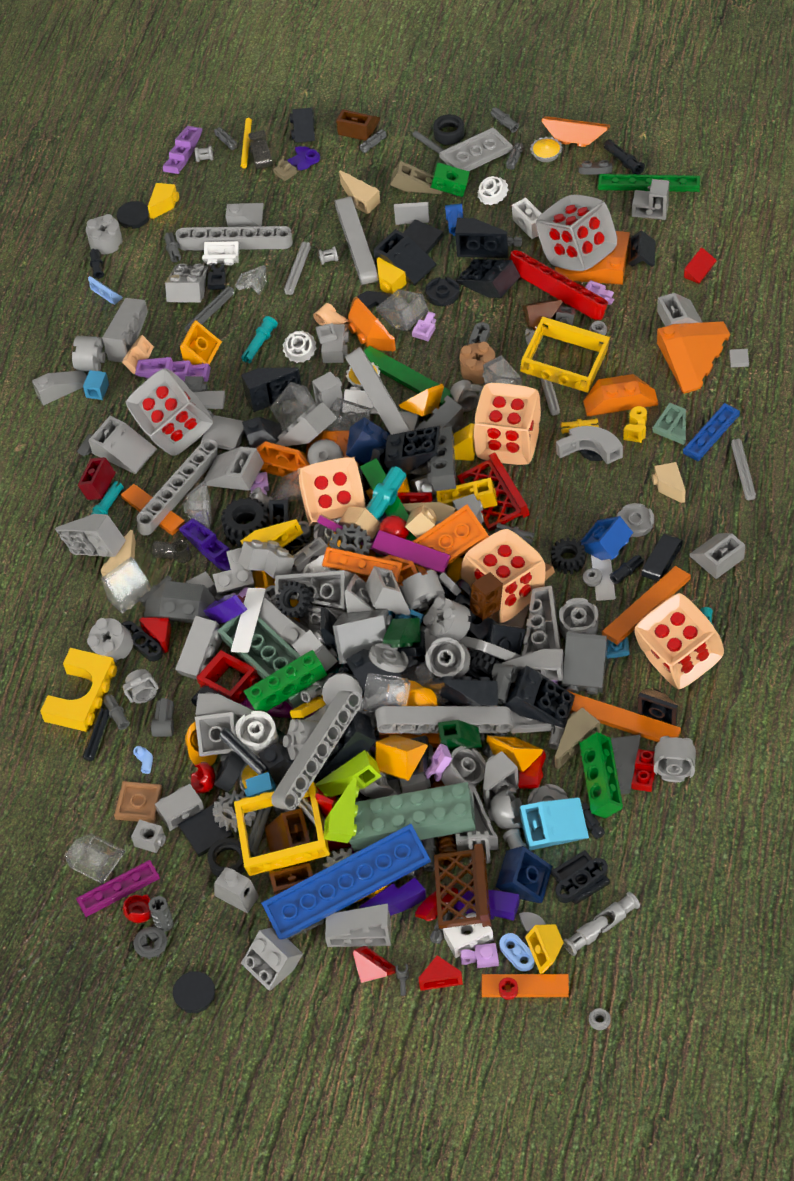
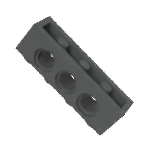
[427,427,456,491]

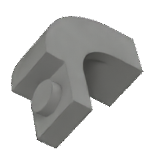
[556,426,623,464]

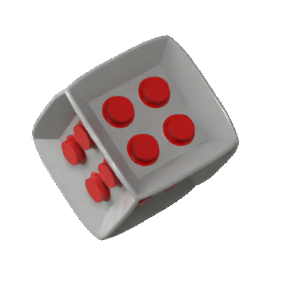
[536,195,617,271]
[126,368,213,456]

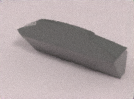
[77,434,92,457]

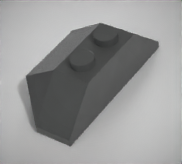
[144,581,220,625]

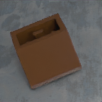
[336,109,380,141]
[265,808,311,853]
[269,861,313,895]

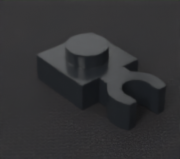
[207,263,227,290]

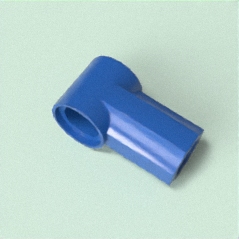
[445,203,463,236]

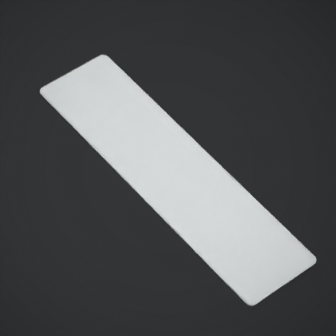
[591,555,616,601]
[231,588,266,653]

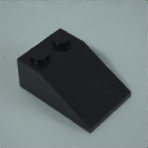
[455,218,508,258]

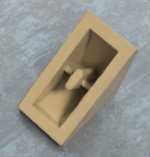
[339,507,380,541]

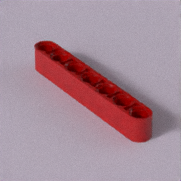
[509,250,608,320]

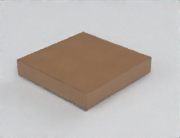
[114,781,163,823]

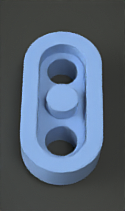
[500,933,535,972]

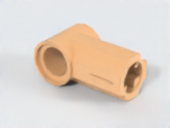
[313,303,349,331]

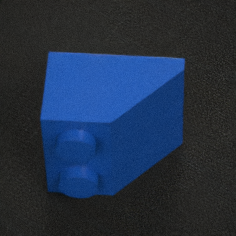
[580,516,633,560]

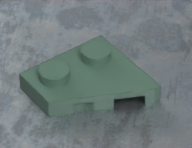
[653,403,686,445]

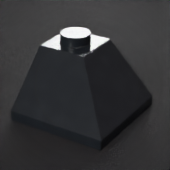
[242,417,287,448]
[345,649,403,699]
[638,688,678,726]
[258,742,294,786]

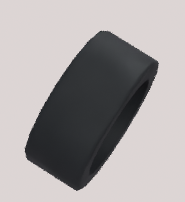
[433,114,465,145]
[214,751,245,792]
[208,838,246,877]

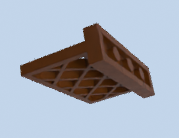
[434,844,491,929]

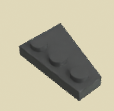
[611,735,641,794]

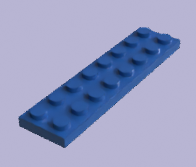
[262,824,431,939]

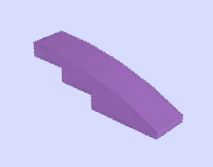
[163,126,202,174]
[135,357,211,382]

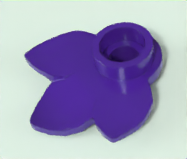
[287,146,320,170]

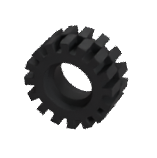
[551,538,585,574]
[276,581,314,618]
[465,650,499,681]

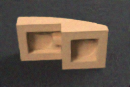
[122,335,154,374]

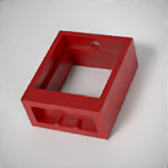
[196,650,260,704]

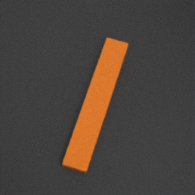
[602,566,691,645]
[569,691,681,742]

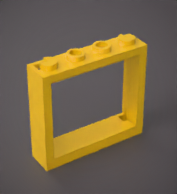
[520,317,610,393]
[234,781,330,876]

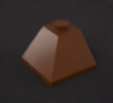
[522,299,562,330]

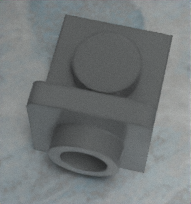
[555,306,575,325]

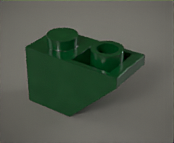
[383,618,420,648]
[438,720,482,751]

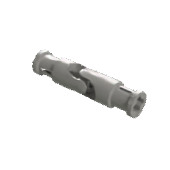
[563,892,640,956]

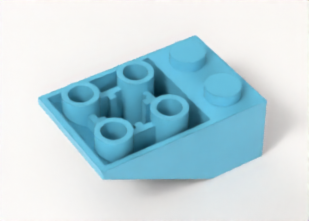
[519,798,589,850]

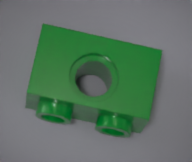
[430,163,470,197]

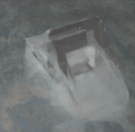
[235,265,266,295]

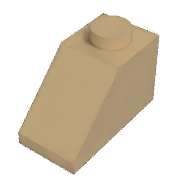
[652,462,686,503]
[405,505,437,538]

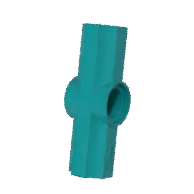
[366,466,407,521]

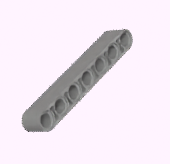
[334,196,379,285]
[175,226,293,251]
[345,347,411,435]
[137,439,218,535]
[271,691,362,810]
[375,706,513,733]

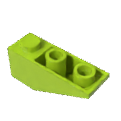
[316,750,381,797]
[324,777,359,843]

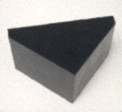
[269,500,291,526]

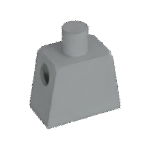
[214,867,259,913]

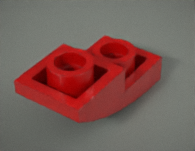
[631,749,655,792]
[518,750,546,789]
[415,885,458,921]

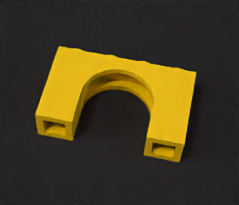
[40,648,117,732]

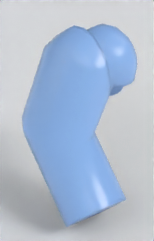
[133,746,153,774]

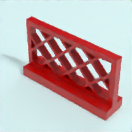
[457,452,530,532]

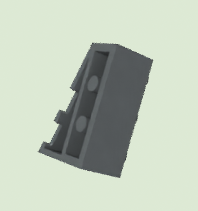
[415,395,464,435]

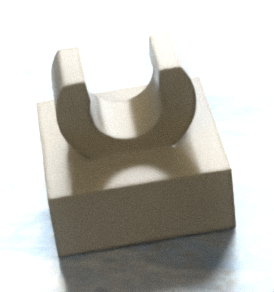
[273,159,297,181]

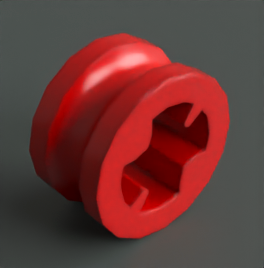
[499,977,518,1000]

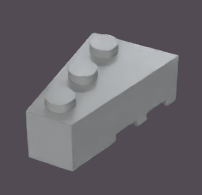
[175,616,223,680]
[456,785,499,852]
[325,903,391,947]

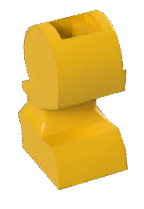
[623,406,647,443]

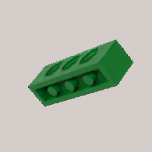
[244,650,327,712]
[580,732,623,819]

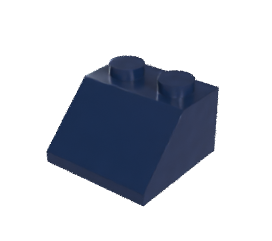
[346,417,391,465]
[496,846,553,903]

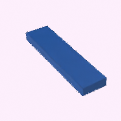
[683,403,740,462]

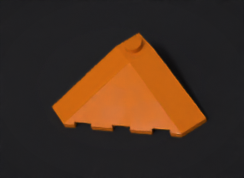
[555,231,630,285]
[657,321,730,394]

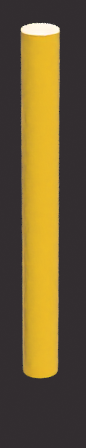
[240,118,252,168]

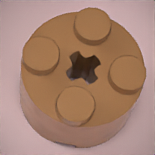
[460,342,496,384]

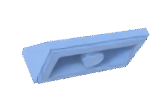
[88,276,123,305]

